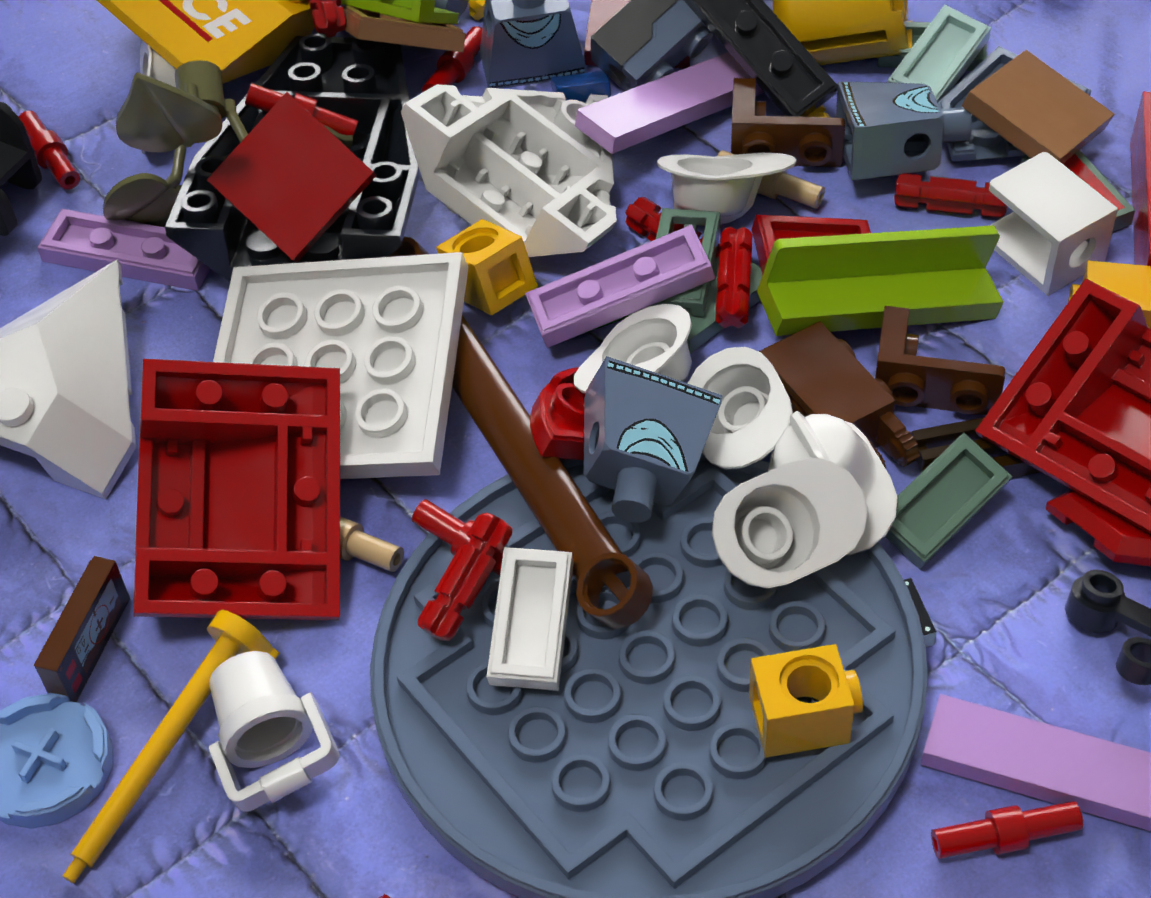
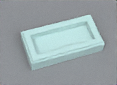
[887,4,991,102]

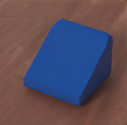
[551,71,611,103]

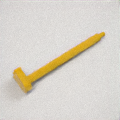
[62,610,280,884]

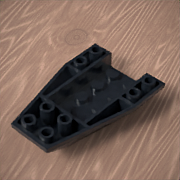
[165,33,420,282]

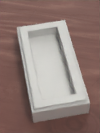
[487,547,574,691]

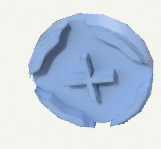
[0,693,113,829]

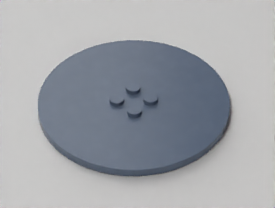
[370,453,928,898]

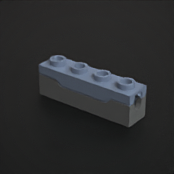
[590,0,713,92]

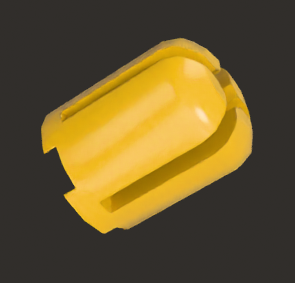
[773,0,913,65]

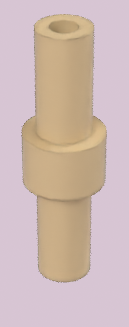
[717,150,825,209]
[340,516,404,572]

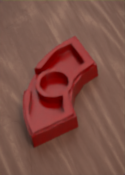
[530,367,585,460]

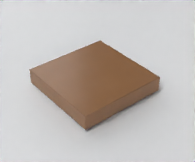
[338,4,466,52]
[962,50,1114,164]

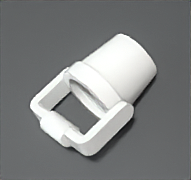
[209,651,339,812]

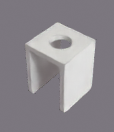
[989,152,1118,296]

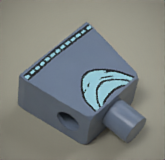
[480,0,587,89]
[836,82,972,180]
[584,356,723,523]

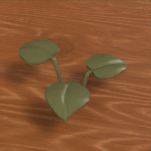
[103,60,353,227]

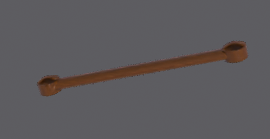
[388,237,653,629]

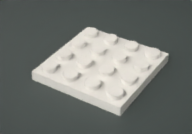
[213,252,469,479]

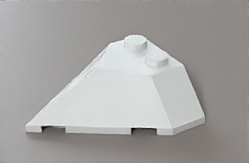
[401,84,617,257]
[0,259,136,499]

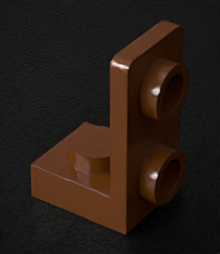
[731,78,845,167]
[875,306,1005,415]

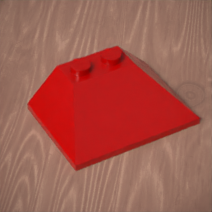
[975,279,1151,535]
[133,359,340,620]

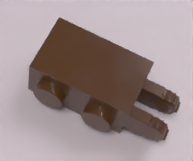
[759,321,920,469]

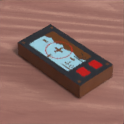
[34,556,130,702]

